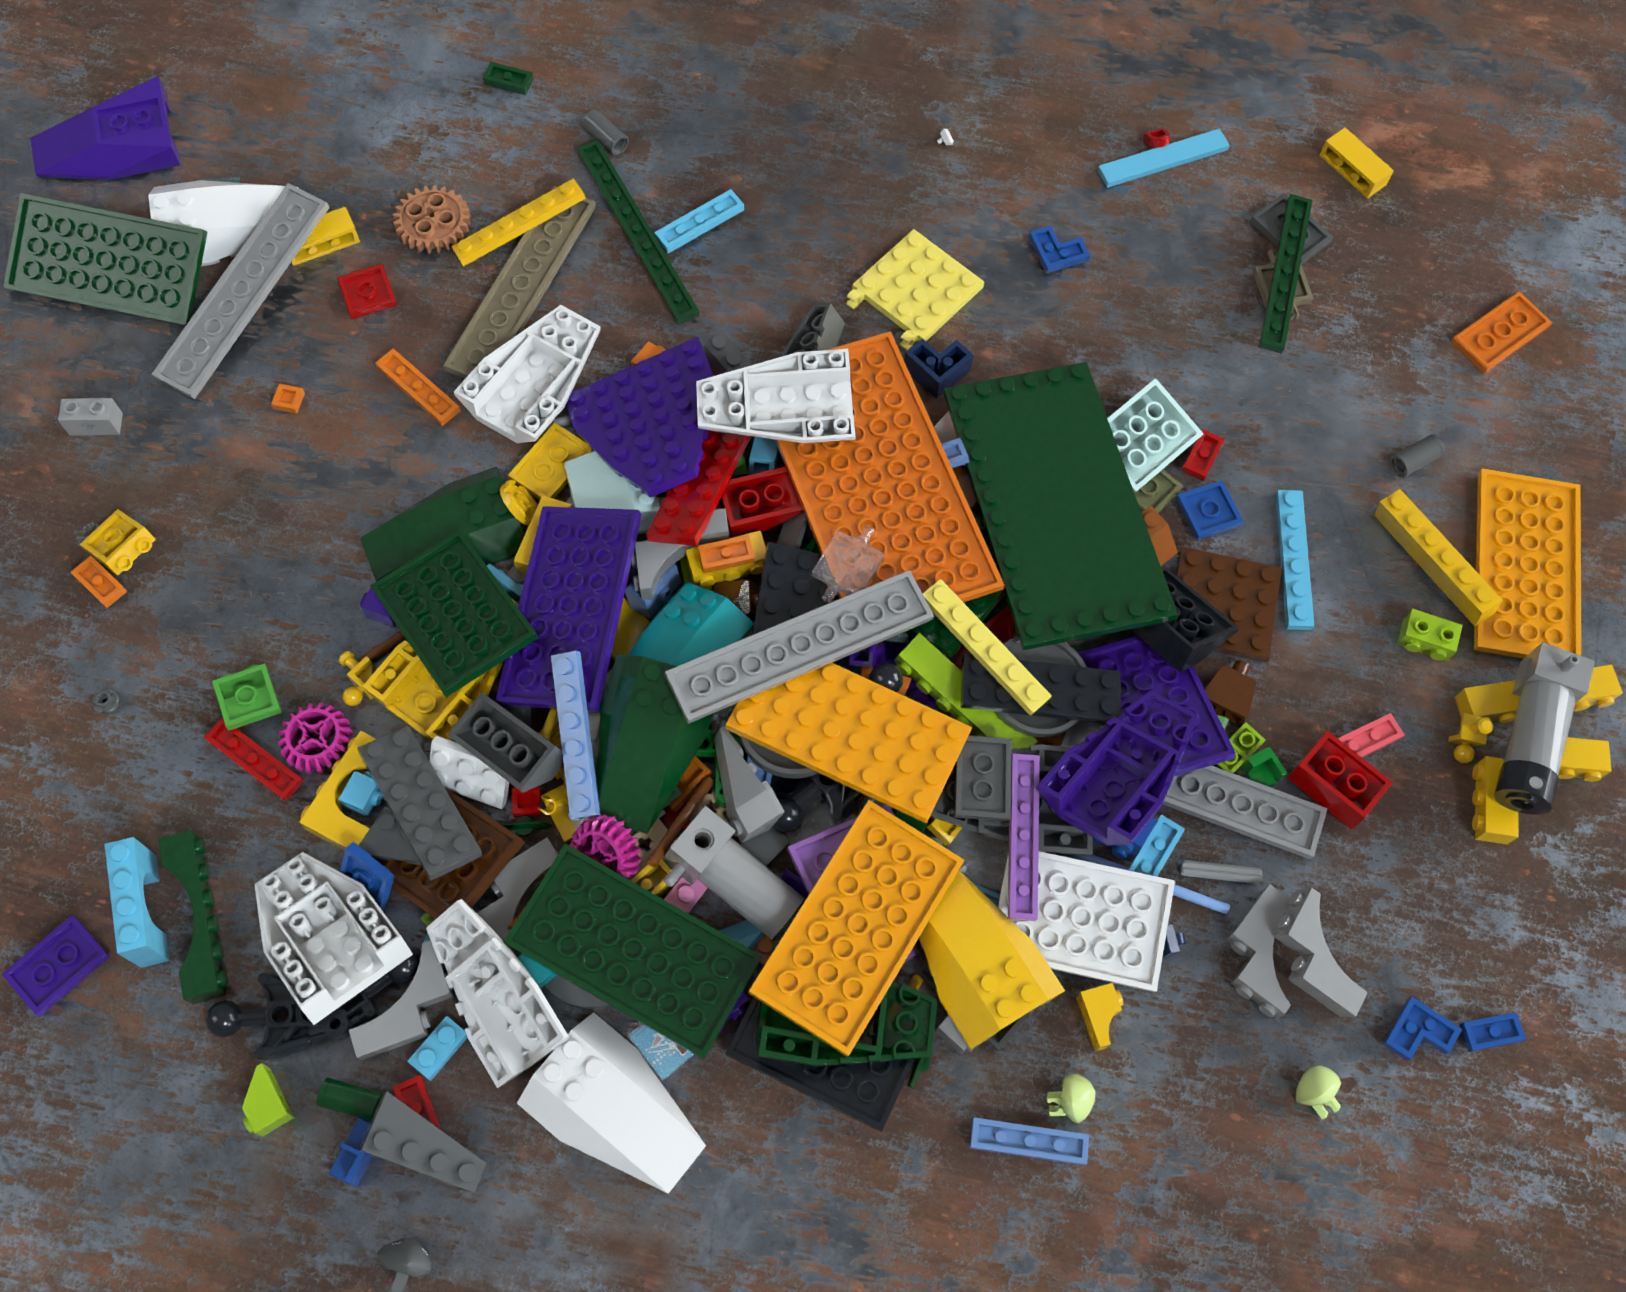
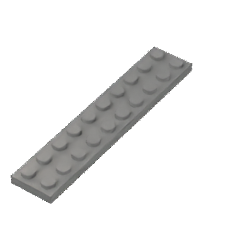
[151,183,330,399]
[664,570,934,724]
[1061,721,1328,860]

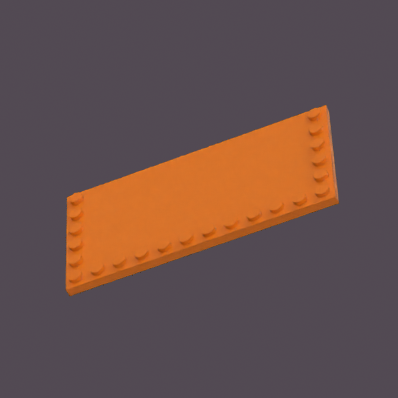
[775,331,1004,602]

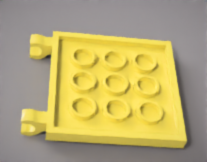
[846,229,984,351]

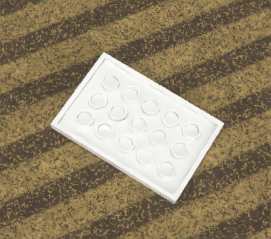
[998,851,1175,992]

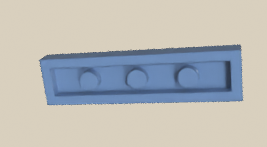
[969,1118,1089,1166]

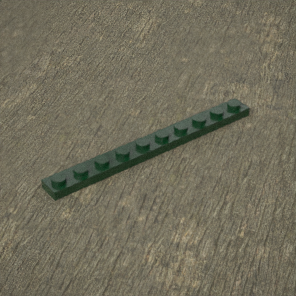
[577,140,699,325]

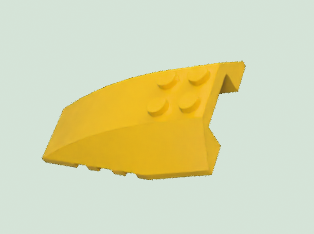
[362,600,519,742]
[919,870,1065,1050]

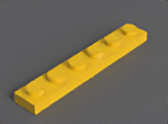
[451,178,586,267]

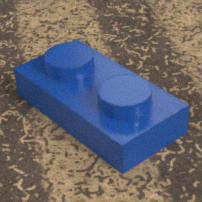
[1459,1012,1526,1052]

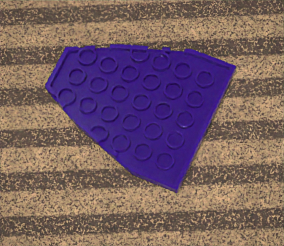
[566,337,713,498]

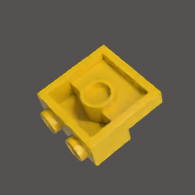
[79,509,156,576]

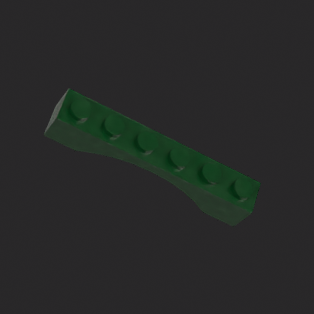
[158,830,229,1005]

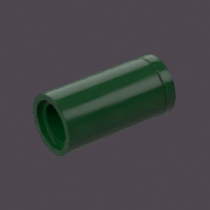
[316,1077,383,1122]

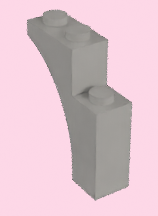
[632,508,729,600]
[477,838,558,955]
[1226,884,1291,1019]
[1273,888,1368,1017]
[349,940,454,1061]

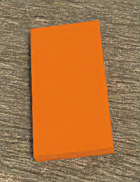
[1450,291,1552,374]

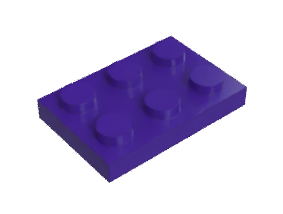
[2,915,111,1017]

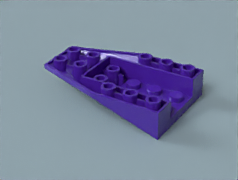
[30,76,180,180]

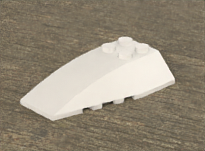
[149,180,298,266]
[426,899,570,1088]
[517,1012,706,1194]

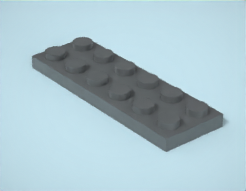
[358,726,482,881]

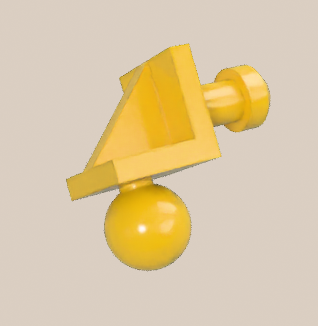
[339,651,375,706]
[1448,713,1493,763]

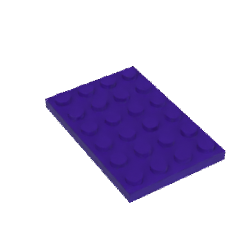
[1078,636,1236,776]

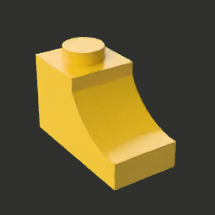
[1076,983,1123,1052]

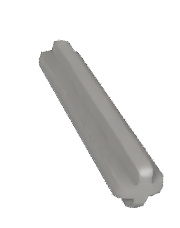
[1180,860,1262,884]

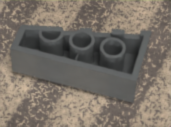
[780,303,845,357]
[359,1091,486,1193]

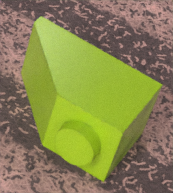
[242,1063,295,1137]

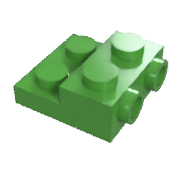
[212,663,282,731]

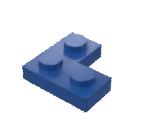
[1028,225,1090,274]
[1382,996,1462,1061]

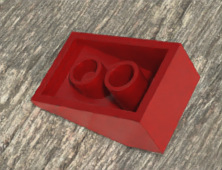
[720,467,804,538]

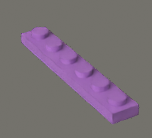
[1008,753,1040,921]

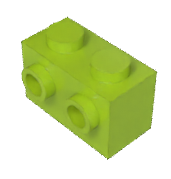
[1397,608,1463,661]

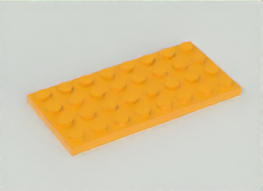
[1474,469,1581,659]
[725,663,972,824]
[748,800,965,1057]

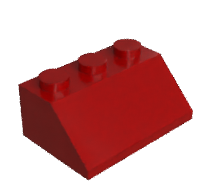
[1287,731,1393,830]

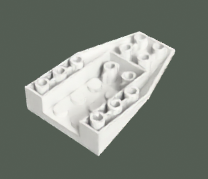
[254,852,413,1025]

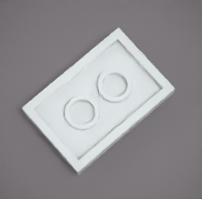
[430,736,509,809]

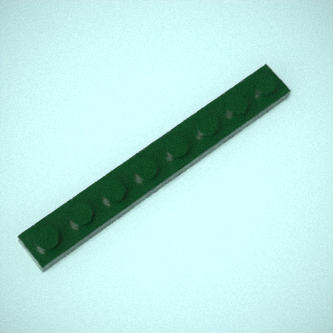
[1258,194,1313,354]

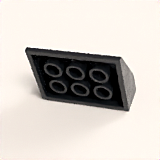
[1131,566,1239,672]

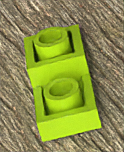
[1217,722,1266,773]

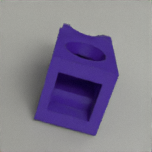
[849,642,886,667]

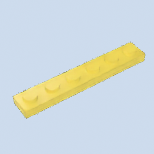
[923,579,1052,716]

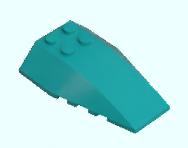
[598,582,754,714]

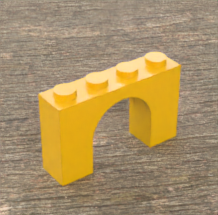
[299,731,376,851]

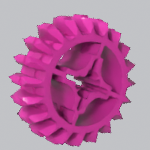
[278,702,353,774]
[569,814,642,880]

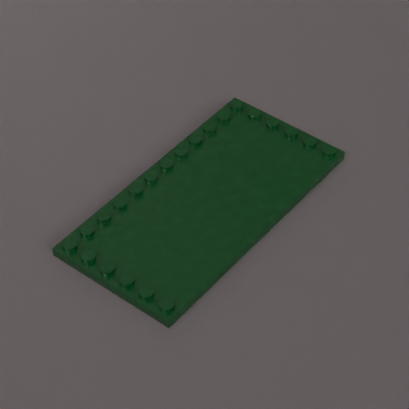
[943,362,1178,651]

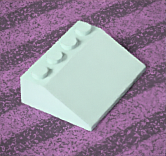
[1107,378,1203,493]
[564,451,660,534]

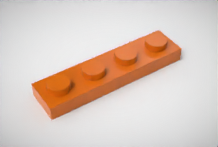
[375,348,461,426]

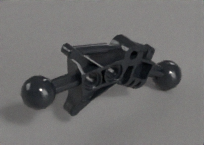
[772,663,903,832]
[205,948,420,1060]

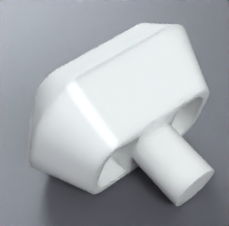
[937,128,954,146]

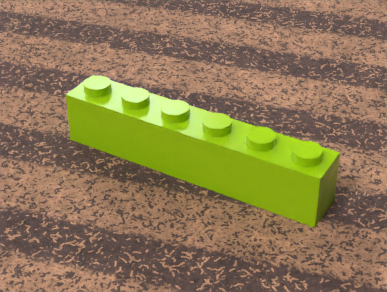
[894,633,1037,749]

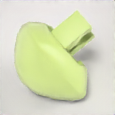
[1296,1065,1341,1120]
[1047,1074,1096,1123]

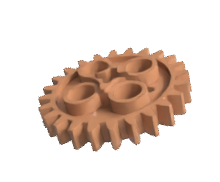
[393,185,471,254]

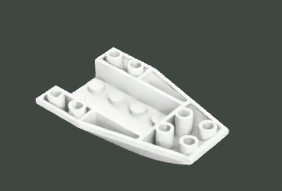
[454,305,601,443]
[696,349,856,443]

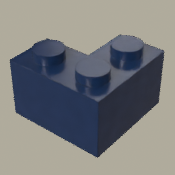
[904,338,974,398]

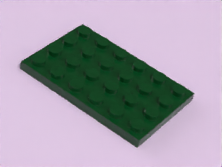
[370,530,539,697]

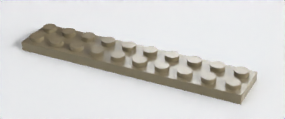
[443,186,596,379]

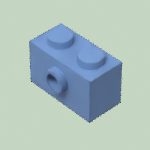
[625,564,682,619]

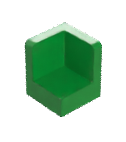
[1241,746,1287,787]

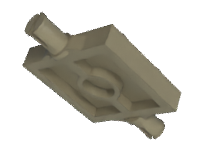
[1253,249,1314,320]

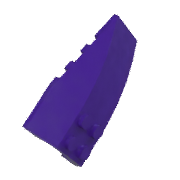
[1037,691,1198,845]

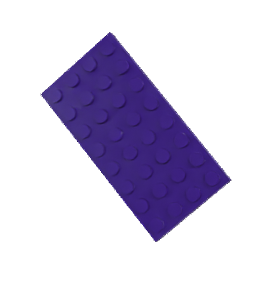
[496,506,642,712]

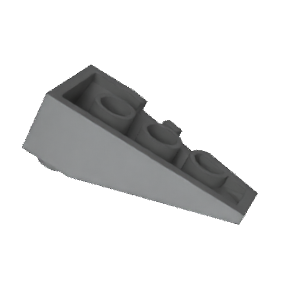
[714,726,784,843]

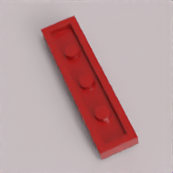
[203,717,304,802]

